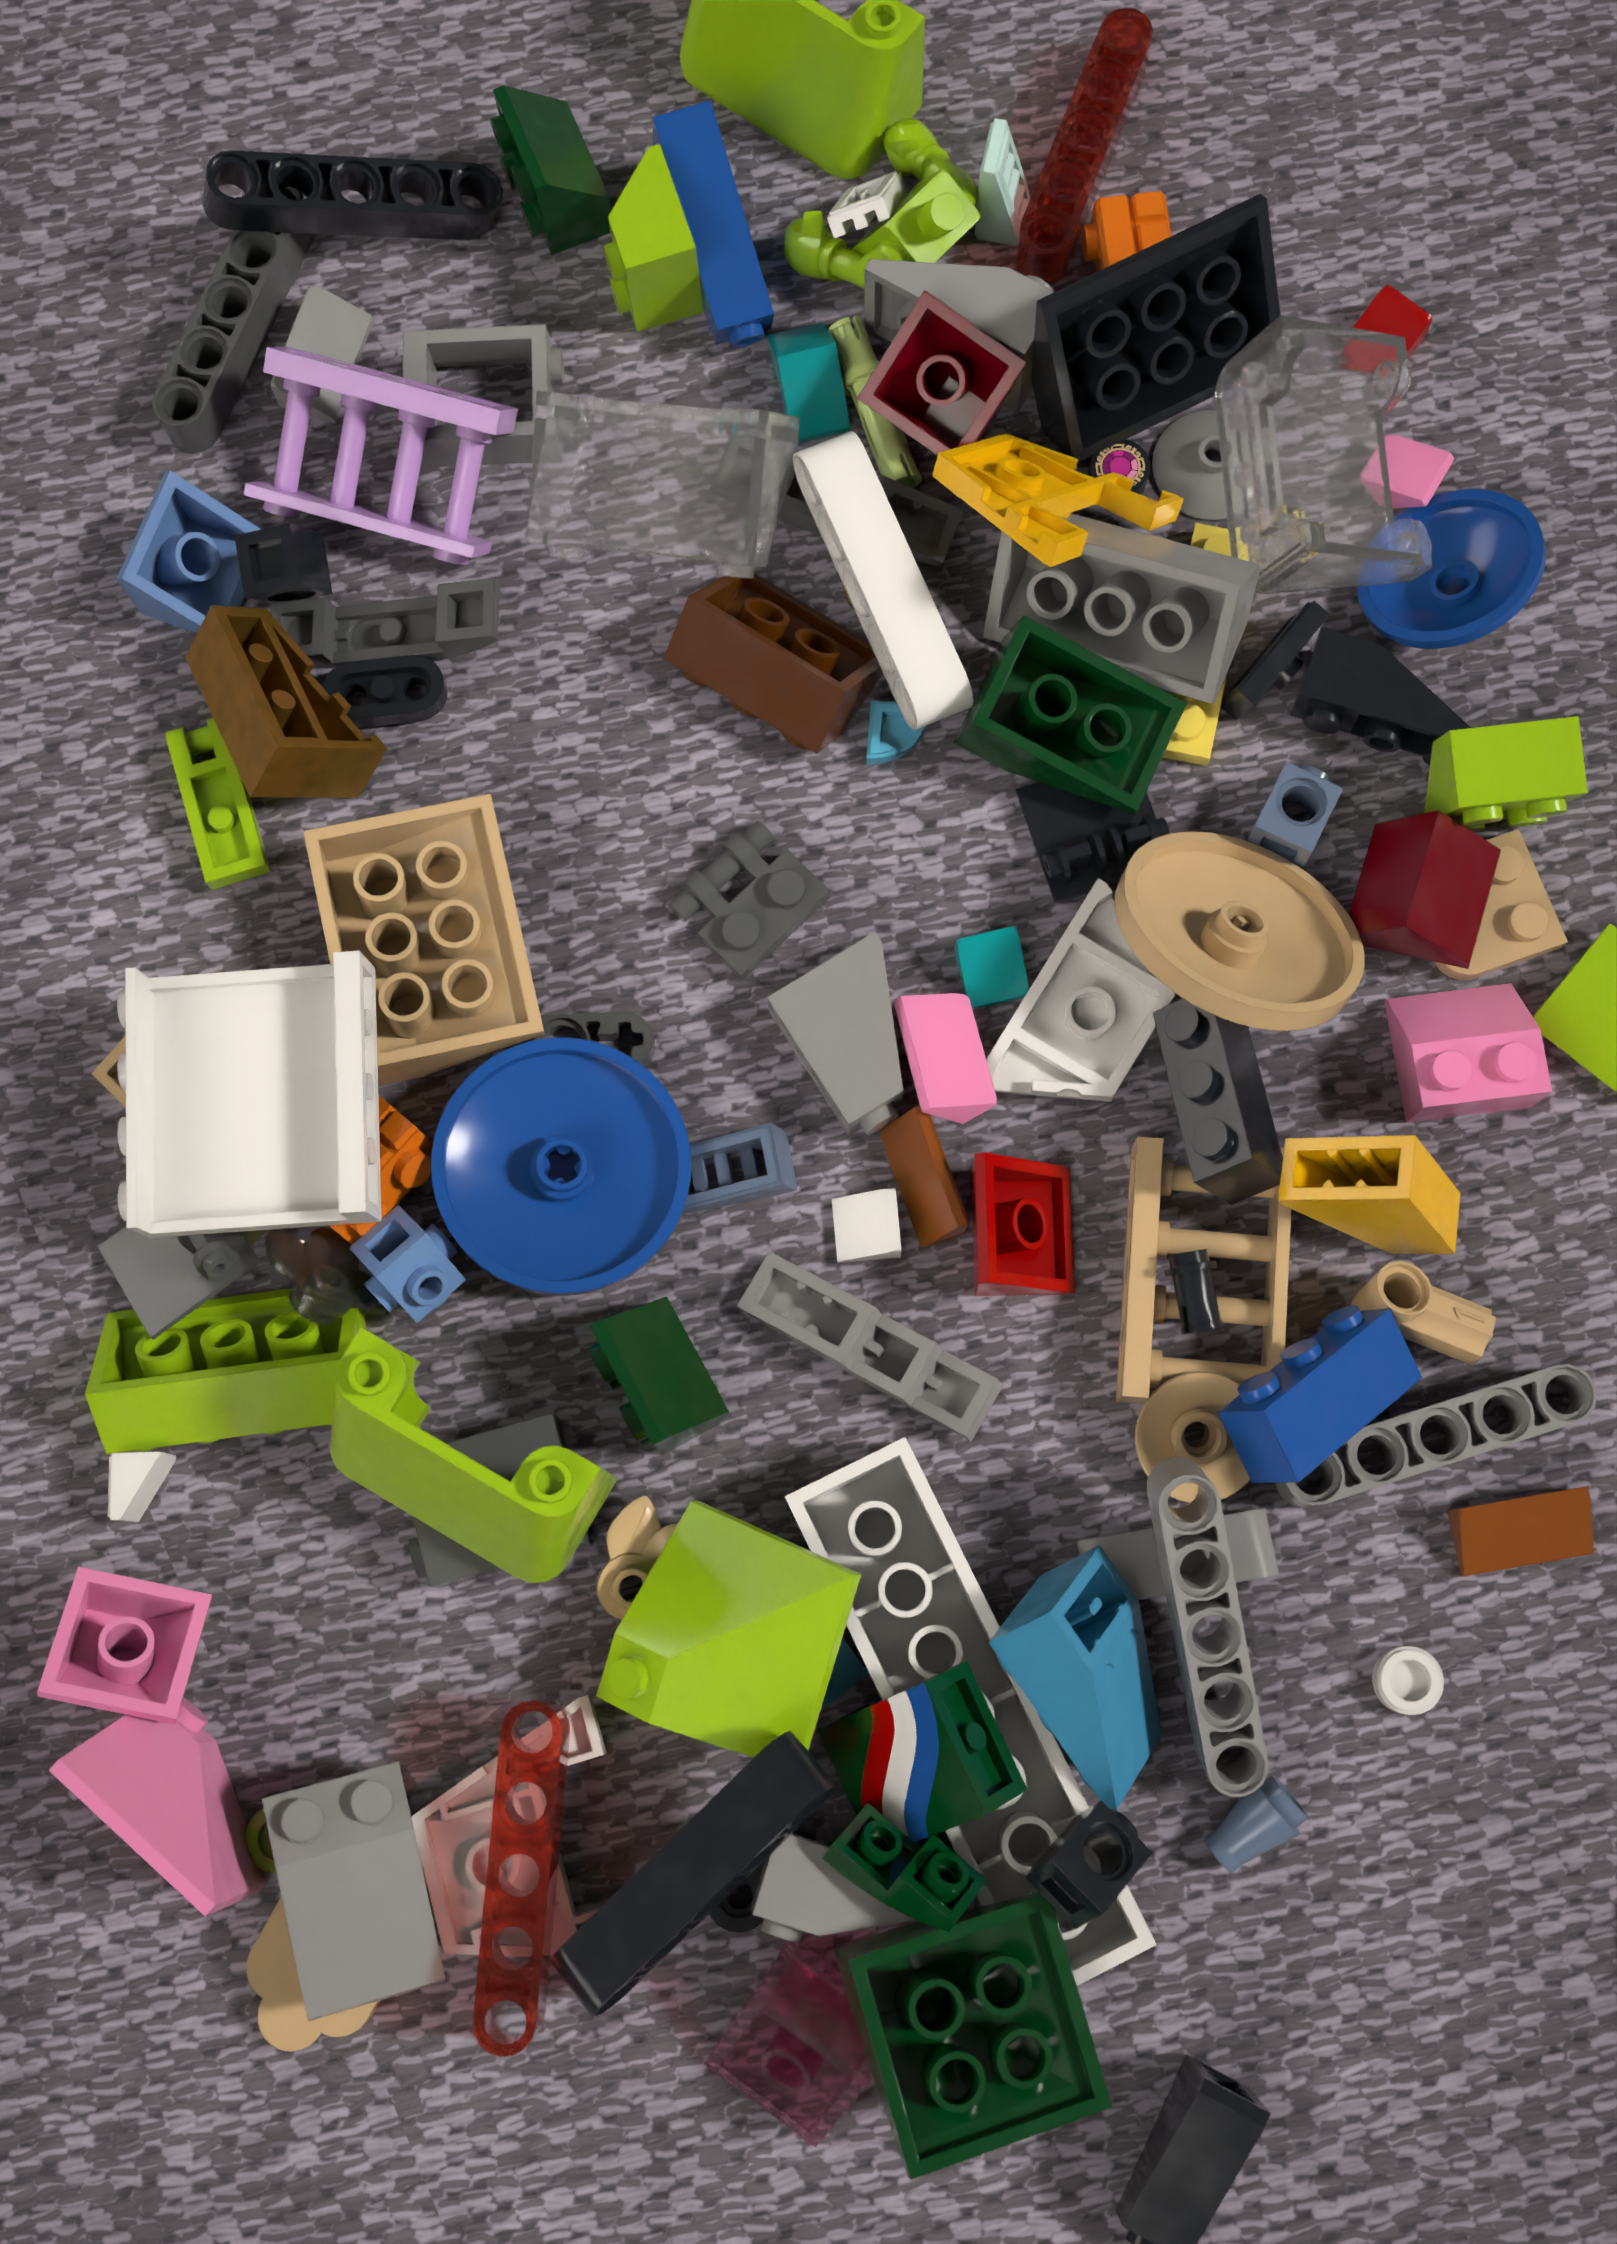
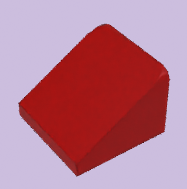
[1340,285,1432,381]

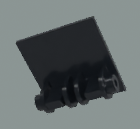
[1015,782,1170,904]

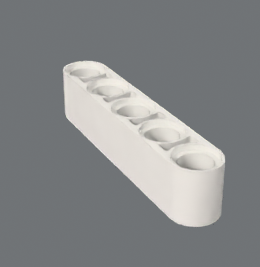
[793,431,973,730]

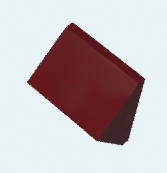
[1349,810,1501,969]

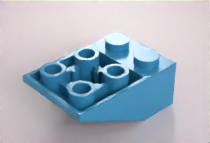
[989,1545,1162,1810]

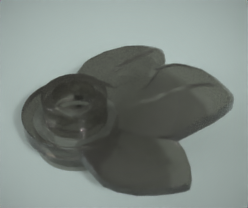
[265,1227,379,1324]

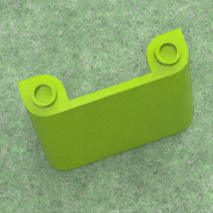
[680,0,925,179]
[330,1327,618,1583]

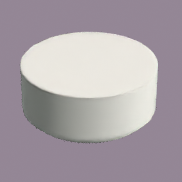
[1372,1646,1444,1715]

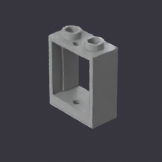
[403,324,566,468]

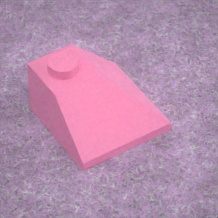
[37,1566,212,1724]

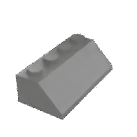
[983,513,1261,704]

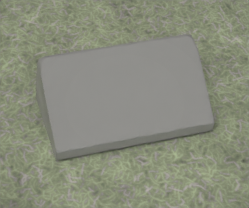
[271,284,374,423]

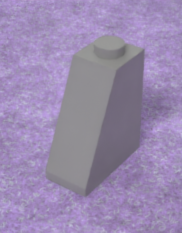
[767,932,903,1136]

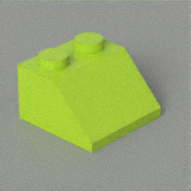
[603,144,704,332]

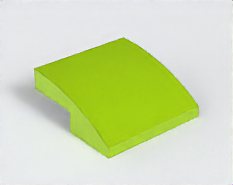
[1532,923,1617,1092]

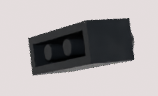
[1153,998,1283,1205]

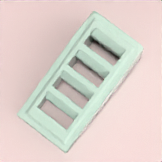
[975,118,1031,246]

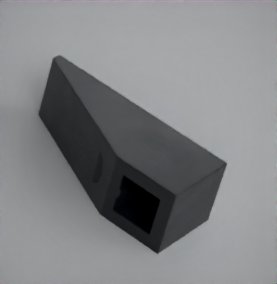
[1290,627,1471,766]

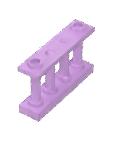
[244,347,518,565]

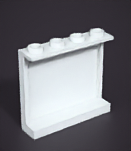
[117,950,382,1238]

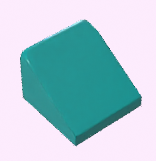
[954,926,1029,1010]

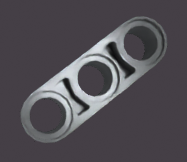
[1077,1508,1279,1600]

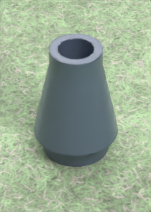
[1204,1774,1309,1874]

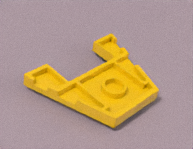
[932,433,1184,567]

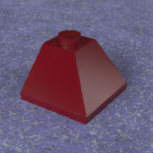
[857,290,1027,455]

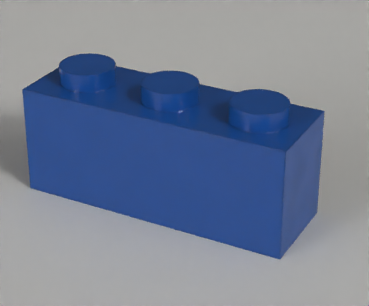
[1218,1305,1422,1483]

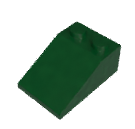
[953,615,1187,814]

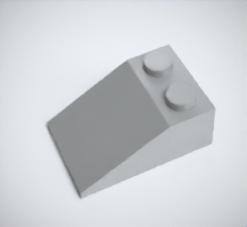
[865,259,1055,414]
[262,1762,446,2022]

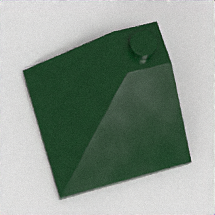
[834,1892,1113,2180]

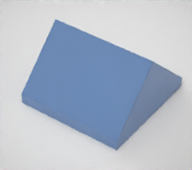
[116,470,261,633]

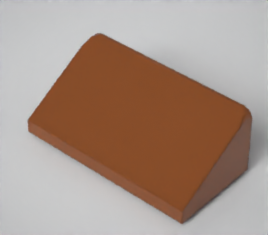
[880,1105,969,1247]
[1447,1486,1594,1577]

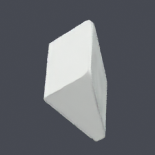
[832,1188,901,1263]
[108,1452,176,1523]

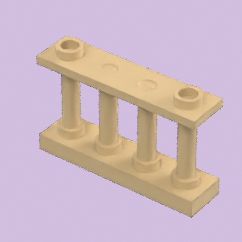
[1116,1137,1291,1404]

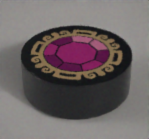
[1088,439,1150,494]

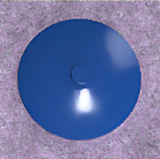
[431,1037,691,1296]

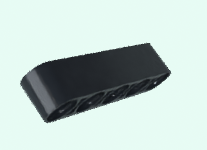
[202,150,503,240]
[550,1731,837,2018]

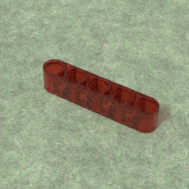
[1016,7,1153,284]
[473,1698,570,2057]

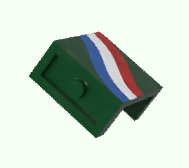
[817,1660,1028,1842]

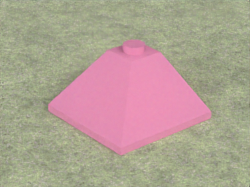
[49,1698,267,1916]

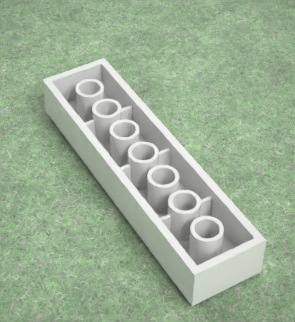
[785,1437,1157,1986]

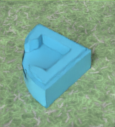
[866,700,928,764]

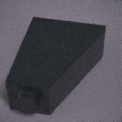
[1116,2054,1271,2244]

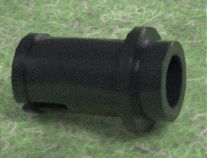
[1164,1249,1224,1335]

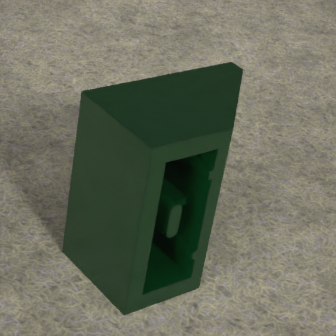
[490,85,612,255]
[588,1296,732,1454]

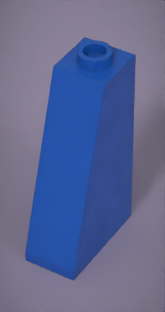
[653,100,774,348]

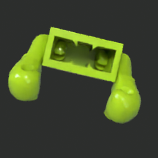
[784,118,981,289]

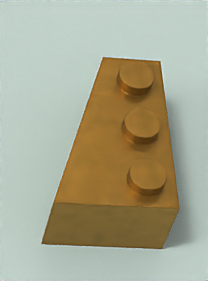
[185,605,388,798]

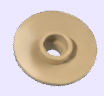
[1135,1371,1250,1503]

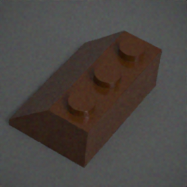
[663,565,883,754]

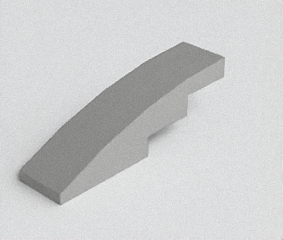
[737,1251,1003,1442]

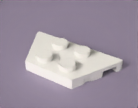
[986,878,1176,1102]

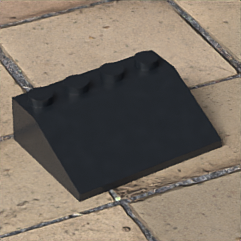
[1031,193,1286,462]

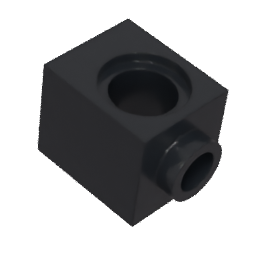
[234,523,333,603]
[1024,1800,1153,1929]

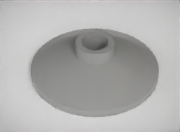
[1152,410,1272,522]

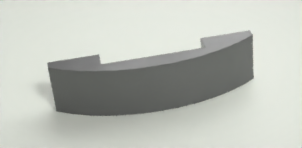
[270,578,500,669]

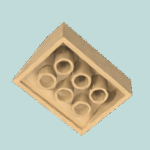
[303,794,544,1086]

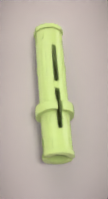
[828,316,922,488]

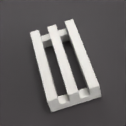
[827,171,907,238]

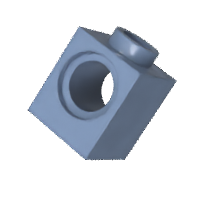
[1247,761,1344,869]

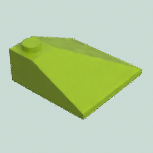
[596,1501,861,1758]

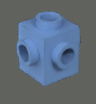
[349,1205,466,1323]

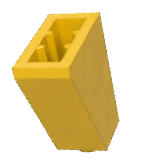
[1278,1135,1461,1254]

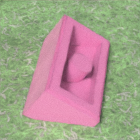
[894,993,997,1124]

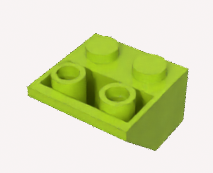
[1424,716,1588,832]

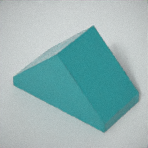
[766,322,851,444]

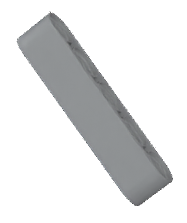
[1275,1364,1597,1508]
[1147,1457,1268,1797]

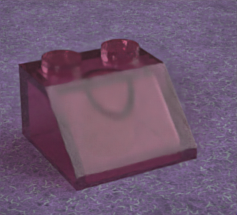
[703,1940,873,2147]

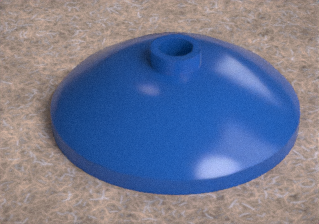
[1356,489,1546,649]

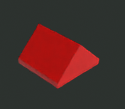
[971,1152,1075,1296]

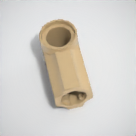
[1351,1261,1496,1365]

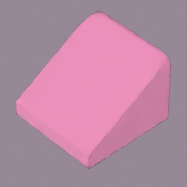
[1359,435,1454,509]

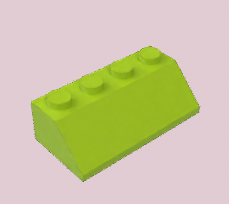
[85,1279,366,1455]

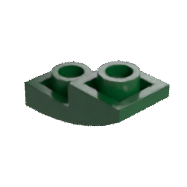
[822,1803,988,1932]

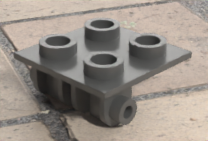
[97,1226,260,1340]

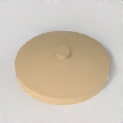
[1114,832,1365,1031]

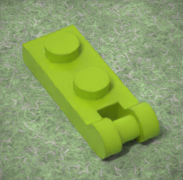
[165,717,271,890]

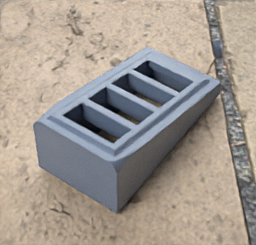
[682,1123,797,1215]

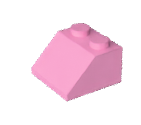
[1384,983,1552,1123]

